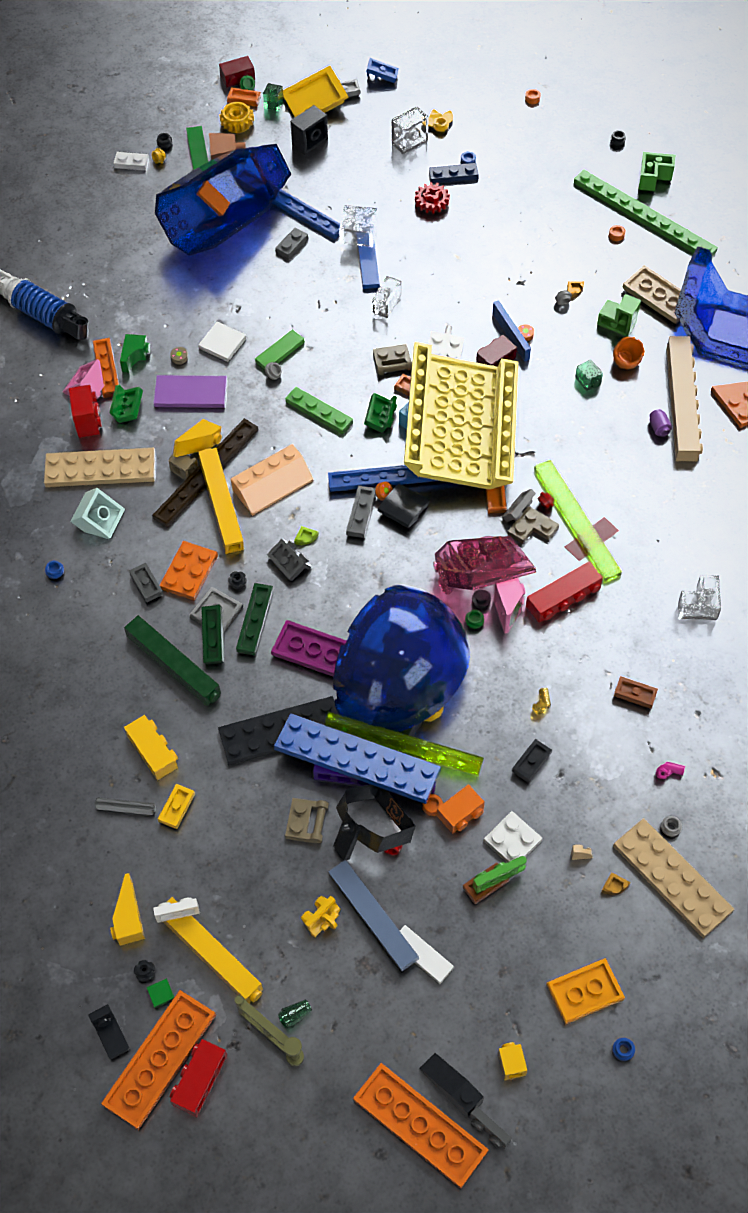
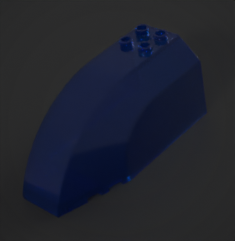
[155,144,291,256]

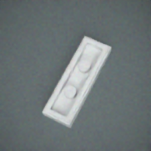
[400,925,454,984]

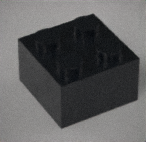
[290,105,328,155]

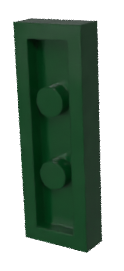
[201,605,224,665]

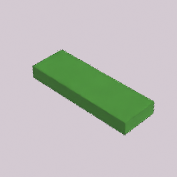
[255,329,305,370]

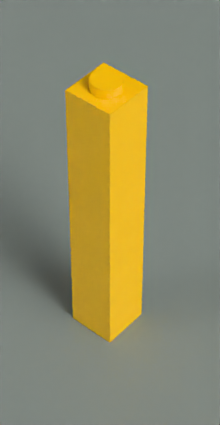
[199,448,244,554]
[163,897,263,1003]

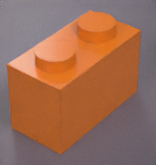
[437,784,485,834]

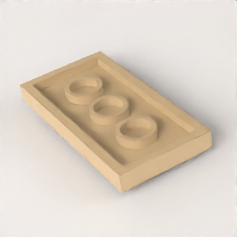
[622,265,698,324]

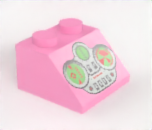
[493,577,525,633]

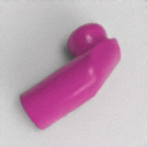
[656,762,685,779]

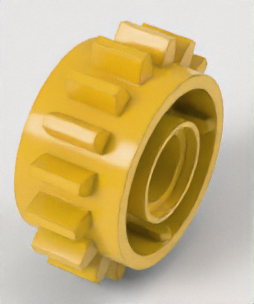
[219,102,254,133]

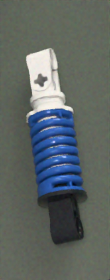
[0,269,88,340]

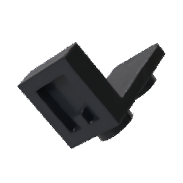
[88,1004,130,1060]

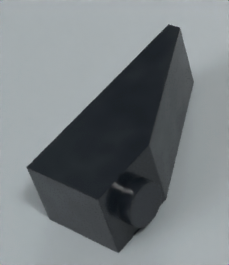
[419,1053,484,1118]

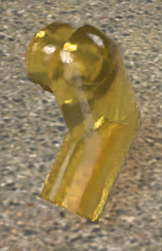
[532,688,551,715]

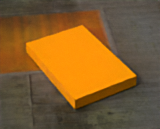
[546,958,625,1025]

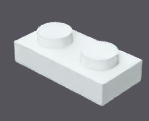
[114,152,149,171]
[153,898,200,923]

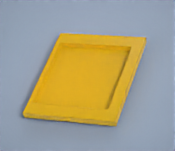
[281,66,349,117]

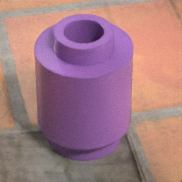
[649,409,672,436]

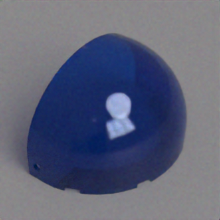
[333,584,470,734]

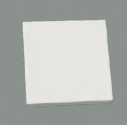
[198,322,247,362]

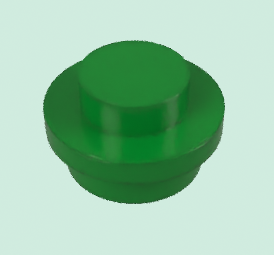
[240,75,255,90]
[465,610,484,629]

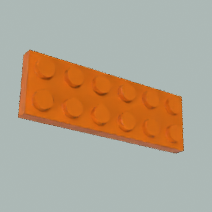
[101,990,216,1130]
[353,1063,489,1189]

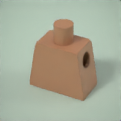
[209,133,246,167]

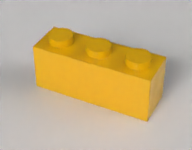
[124,715,178,781]

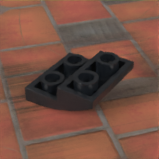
[377,484,430,528]

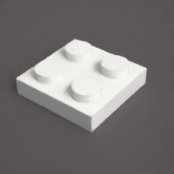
[483,811,543,862]

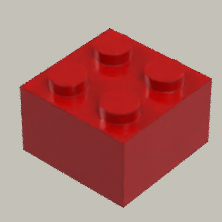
[69,385,102,438]

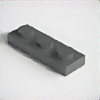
[346,485,376,538]

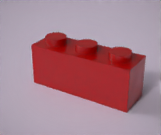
[170,1039,228,1117]

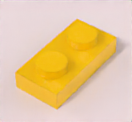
[158,784,195,829]

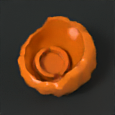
[613,337,645,370]

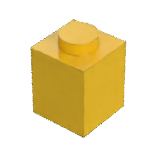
[498,1042,527,1080]

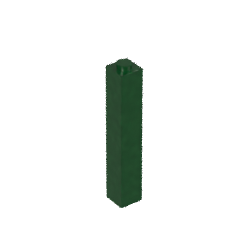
[124,615,221,706]

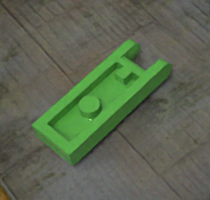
[473,856,527,893]

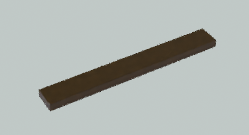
[152,418,258,527]

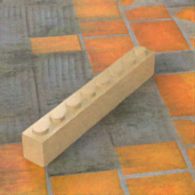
[666,336,703,461]

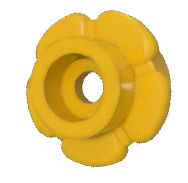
[152,148,166,164]

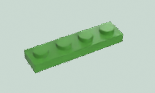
[285,387,353,434]

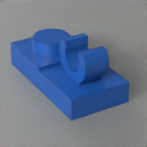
[366,58,399,83]

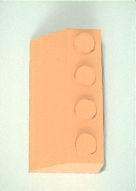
[231,444,314,516]

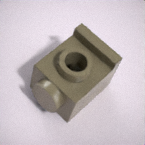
[168,454,198,480]

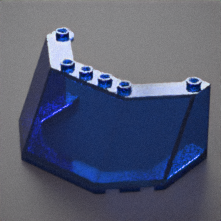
[674,246,748,369]

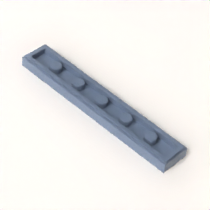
[328,860,419,971]

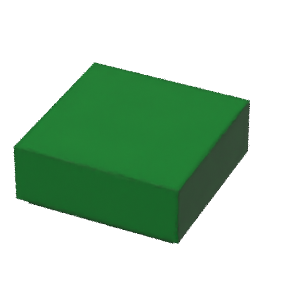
[147,978,174,1009]

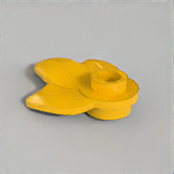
[423,109,453,132]

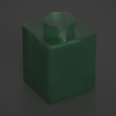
[263,83,284,111]
[575,359,603,391]

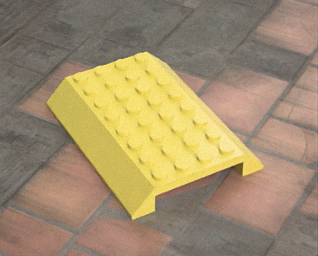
[404,342,518,490]

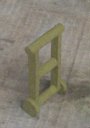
[235,995,304,1066]

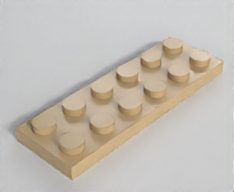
[44,448,155,487]
[613,818,734,938]

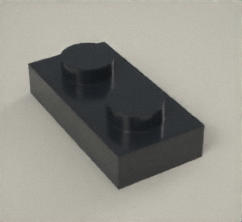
[512,739,552,783]

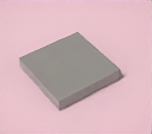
[189,587,243,633]

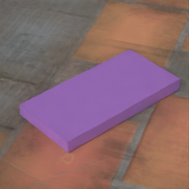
[154,375,227,408]

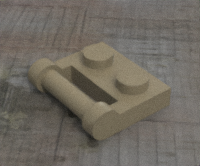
[373,344,412,375]
[285,798,329,843]

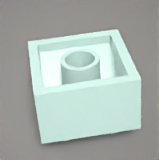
[70,488,125,539]

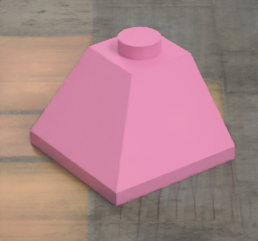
[63,359,104,399]

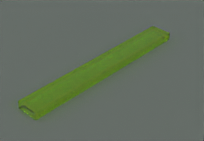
[534,459,622,582]
[325,712,484,776]

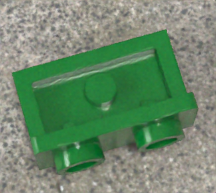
[110,385,143,423]
[364,393,397,433]

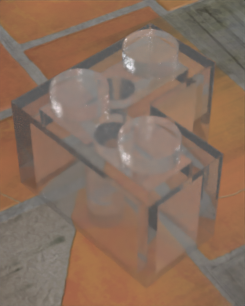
[678,575,722,620]

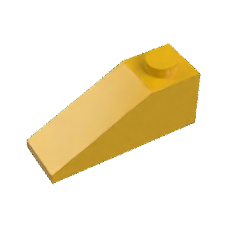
[173,419,222,457]
[110,873,145,946]

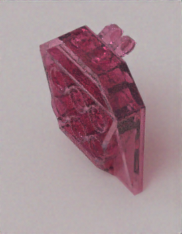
[433,536,536,595]

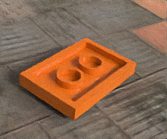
[160,541,218,601]

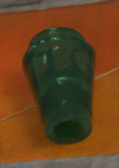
[278,999,312,1029]

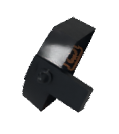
[333,784,416,860]

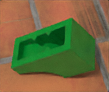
[120,334,150,373]

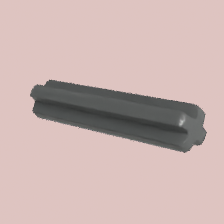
[95,797,156,815]

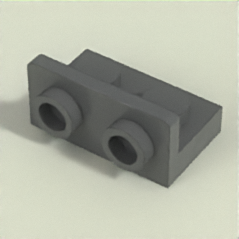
[267,539,311,581]

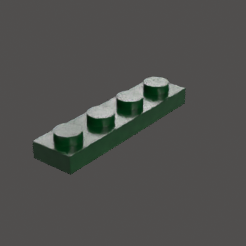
[236,583,273,655]

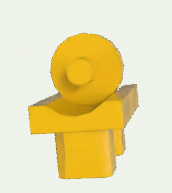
[301,896,341,938]

